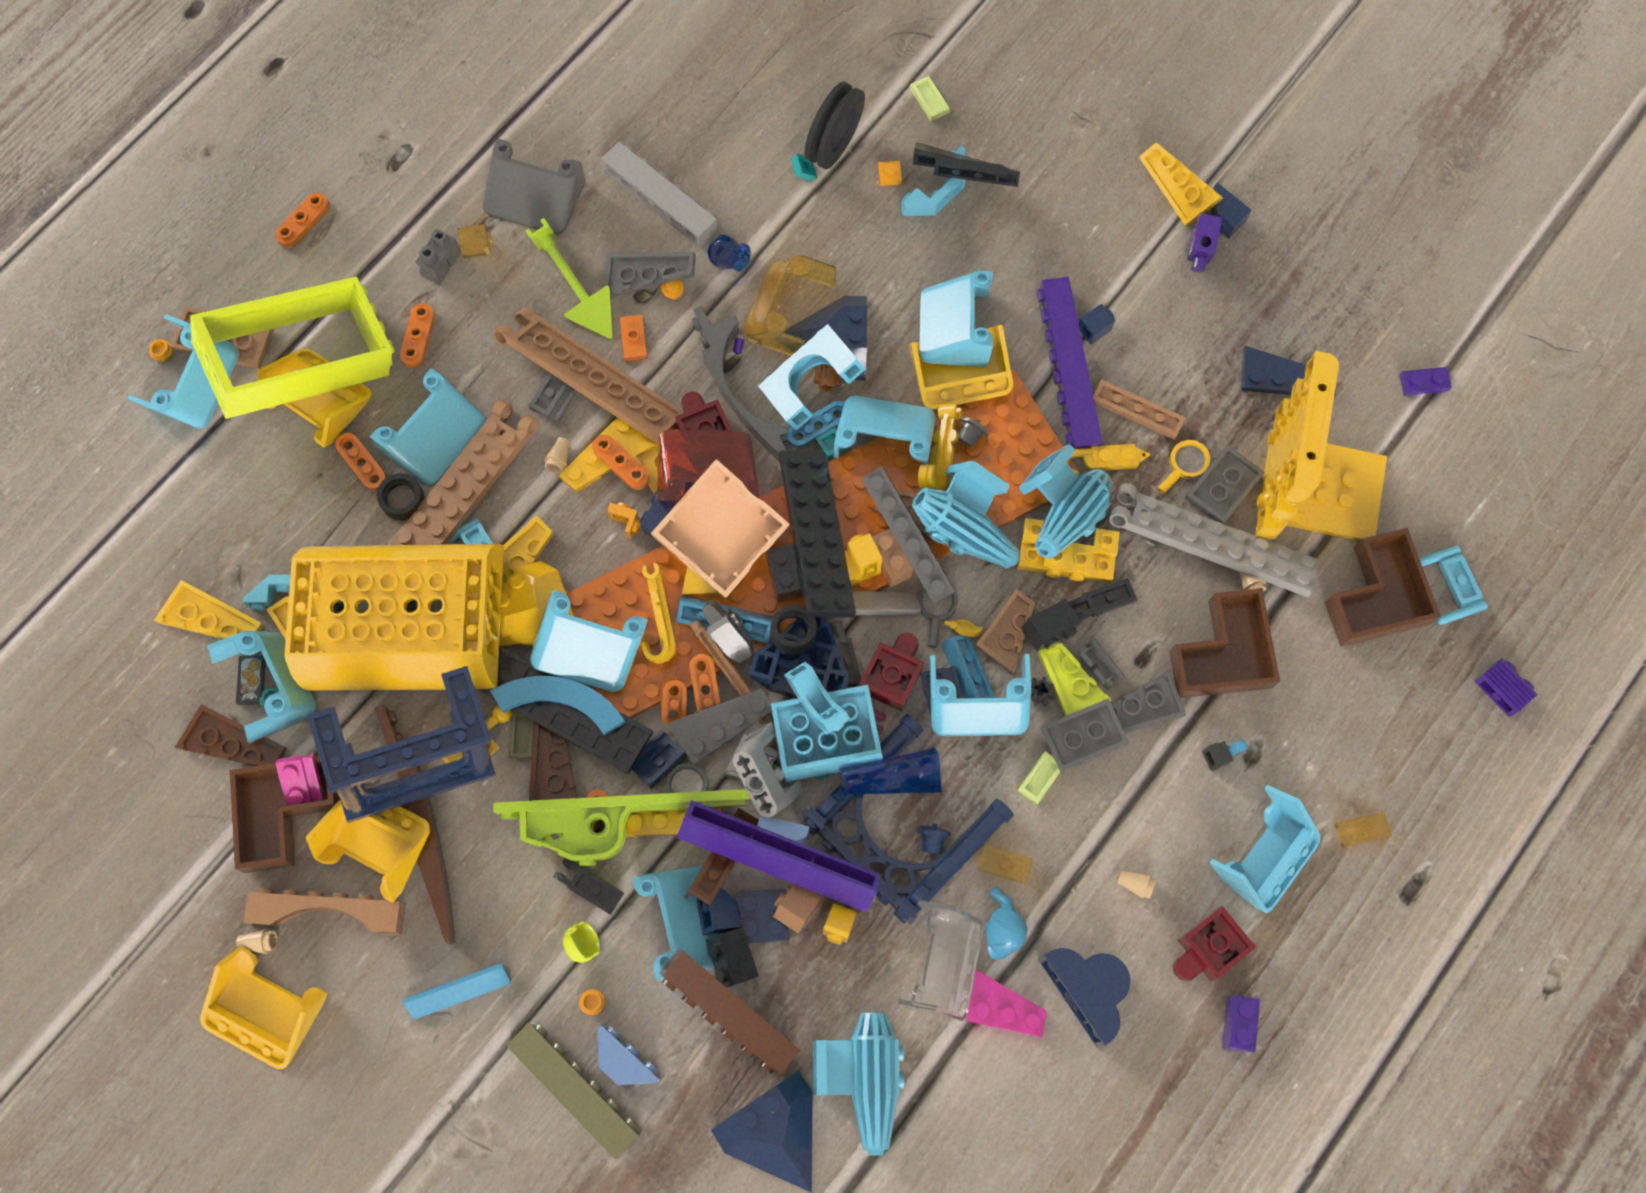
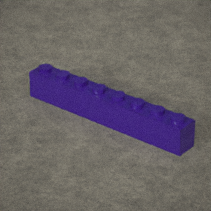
[1037,277,1103,449]
[676,800,881,912]

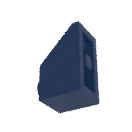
[1211,183,1252,238]
[696,888,741,935]

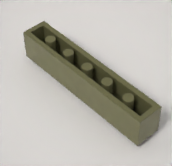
[506,1022,640,1160]

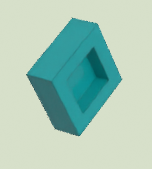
[791,154,817,182]
[815,427,847,460]

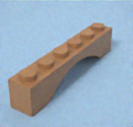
[243,888,406,935]

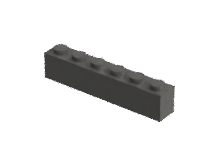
[861,467,956,604]

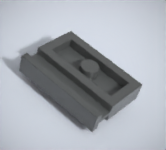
[528,372,578,424]

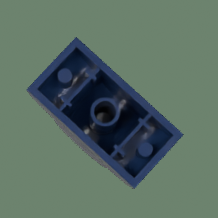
[1038,948,1131,1048]

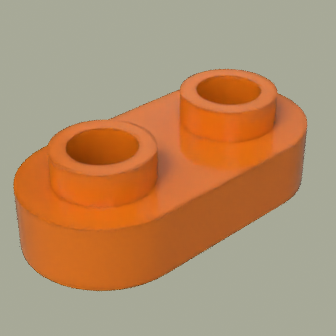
[660,678,687,726]

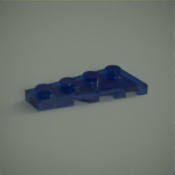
[840,748,942,795]

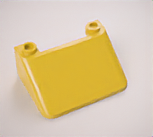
[909,325,1013,409]
[256,349,372,448]
[306,788,430,903]
[200,946,327,1069]

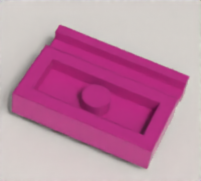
[275,754,325,806]

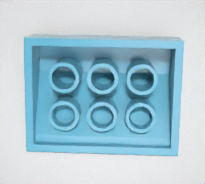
[771,685,884,782]

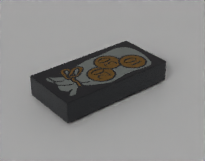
[236,655,266,705]

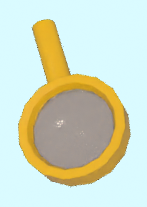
[1157,440,1210,494]

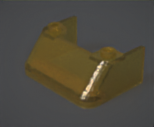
[744,255,836,356]

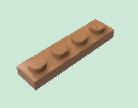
[1093,379,1186,440]

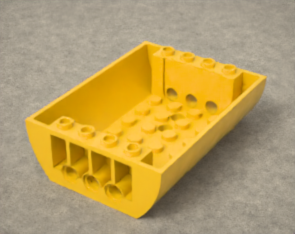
[284,544,504,691]

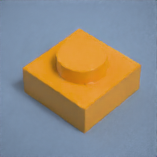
[878,160,902,186]

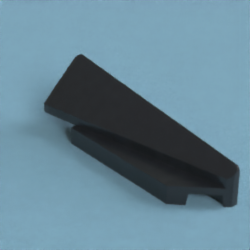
[913,143,1020,187]

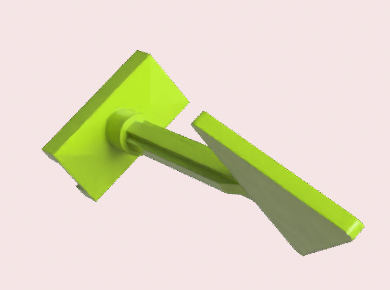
[525,218,613,340]

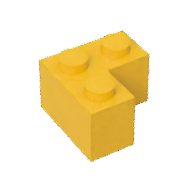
[845,533,882,586]

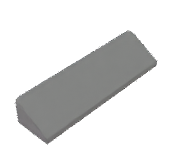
[852,591,921,616]

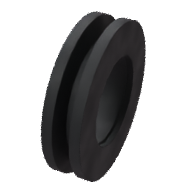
[804,81,865,169]

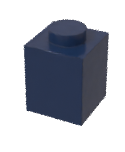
[1078,304,1116,345]

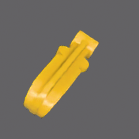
[918,404,962,491]
[641,563,676,664]

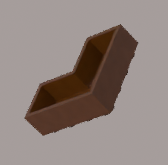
[1325,528,1441,647]
[1169,588,1280,698]
[230,757,340,873]

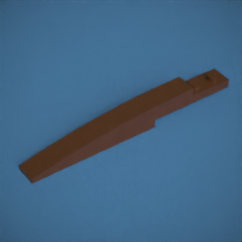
[374,705,455,945]

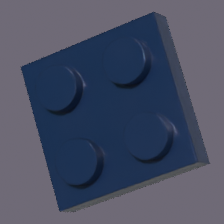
[736,889,789,944]

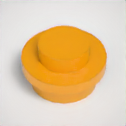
[661,280,684,299]
[149,339,173,362]
[579,989,605,1015]

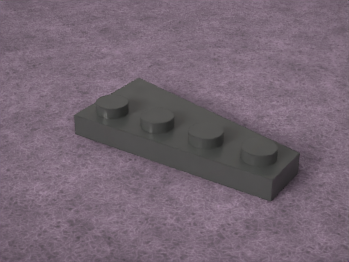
[604,252,696,297]
[1112,670,1186,735]
[667,688,772,765]

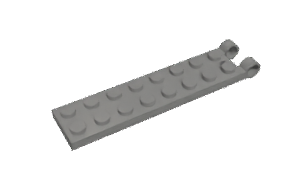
[1109,484,1319,598]

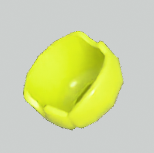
[563,921,600,963]

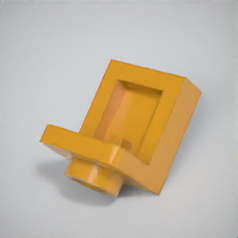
[607,503,641,539]

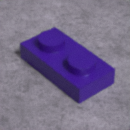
[1399,367,1452,396]

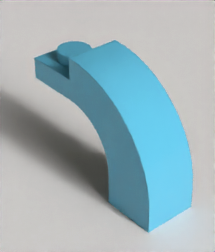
[784,662,850,735]

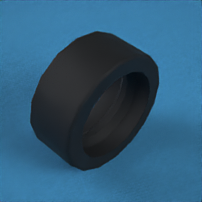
[376,473,425,521]
[770,605,817,654]

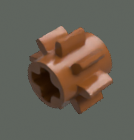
[814,364,842,392]

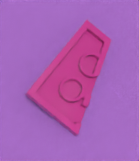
[966,970,1047,1038]

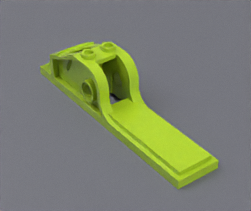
[493,789,751,866]

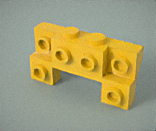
[1017,518,1120,584]

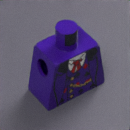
[1187,213,1222,272]

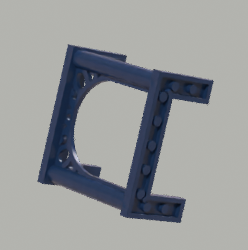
[307,666,496,823]

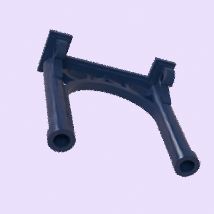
[803,714,1014,925]

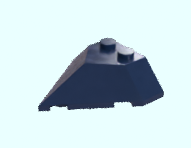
[776,296,867,380]
[748,617,849,698]
[711,1071,813,1193]

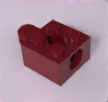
[675,391,737,467]
[859,632,924,712]
[1173,906,1256,981]

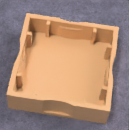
[650,459,790,598]

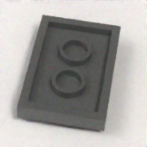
[1185,445,1265,524]
[1040,698,1129,773]

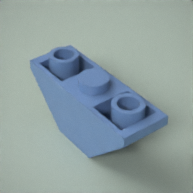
[598,1025,660,1086]

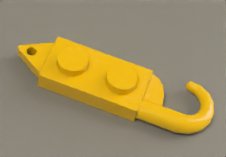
[1066,444,1150,475]

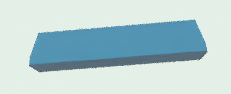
[676,596,773,644]
[942,635,995,698]
[402,963,511,1019]

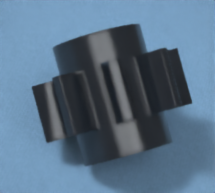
[1031,676,1055,707]

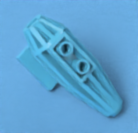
[1018,444,1111,558]
[912,461,1020,568]
[812,1013,904,1155]

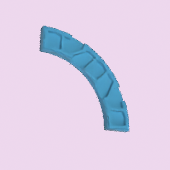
[491,676,626,735]

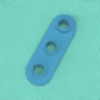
[787,401,844,449]

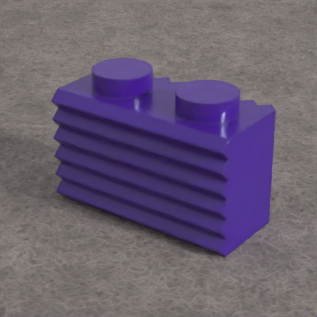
[1475,659,1538,717]

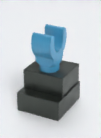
[1202,739,1248,771]

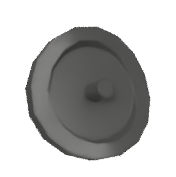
[958,416,989,448]

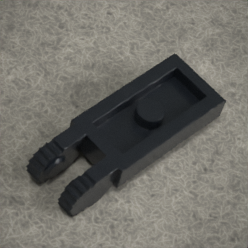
[1068,578,1137,620]
[553,859,624,915]

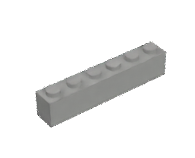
[601,142,718,248]

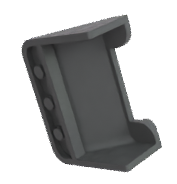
[483,138,586,234]

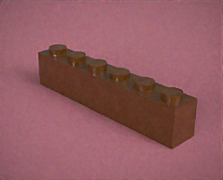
[659,948,800,1075]

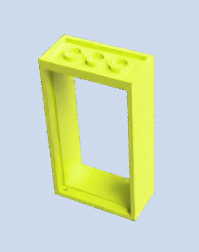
[190,276,394,419]

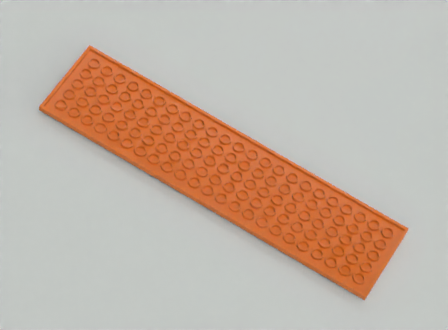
[532,369,1080,718]

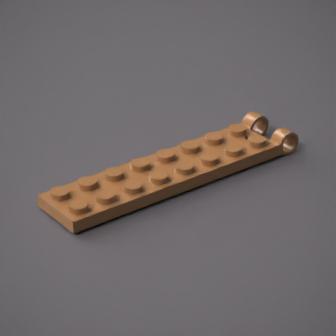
[493,307,684,444]
[388,399,539,545]

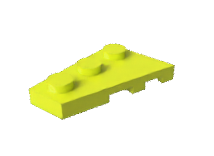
[1038,643,1112,716]

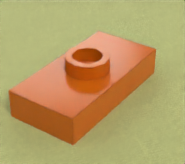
[620,315,648,362]

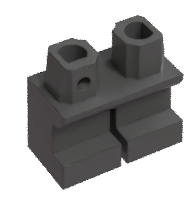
[415,229,462,285]

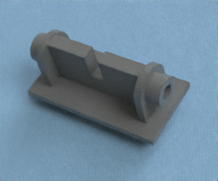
[1077,638,1124,690]

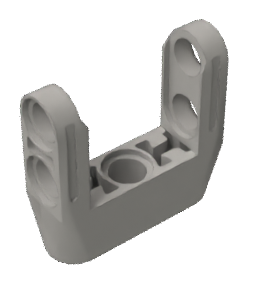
[733,723,804,818]

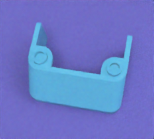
[127,314,239,429]
[207,630,316,743]
[929,654,1031,736]
[1210,785,1321,913]

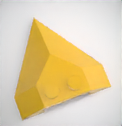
[499,561,575,648]

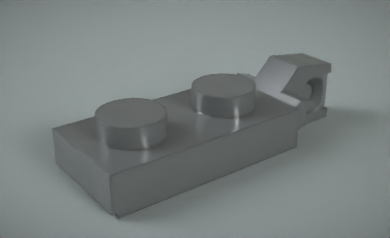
[829,621,861,687]

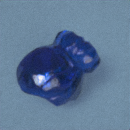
[707,234,751,272]

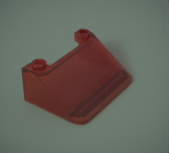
[657,429,759,501]

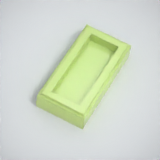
[910,76,950,121]
[1017,751,1060,805]

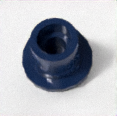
[916,823,951,854]

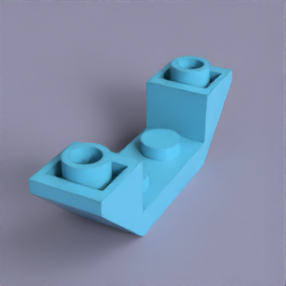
[901,146,966,216]
[243,574,344,612]

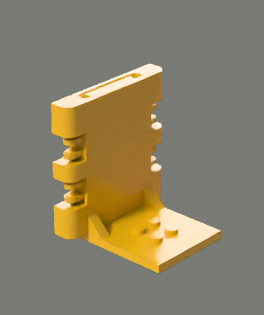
[1255,351,1387,542]

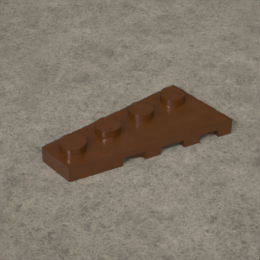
[175,704,288,766]
[529,722,577,801]

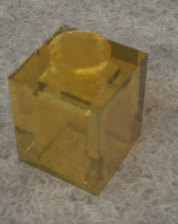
[457,224,493,259]

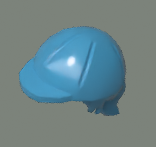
[985,887,1028,960]

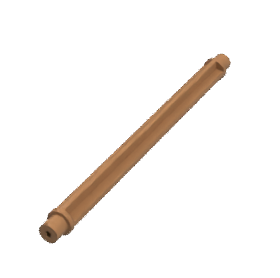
[690,619,811,783]

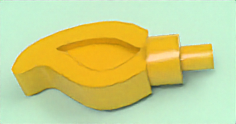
[944,619,983,637]

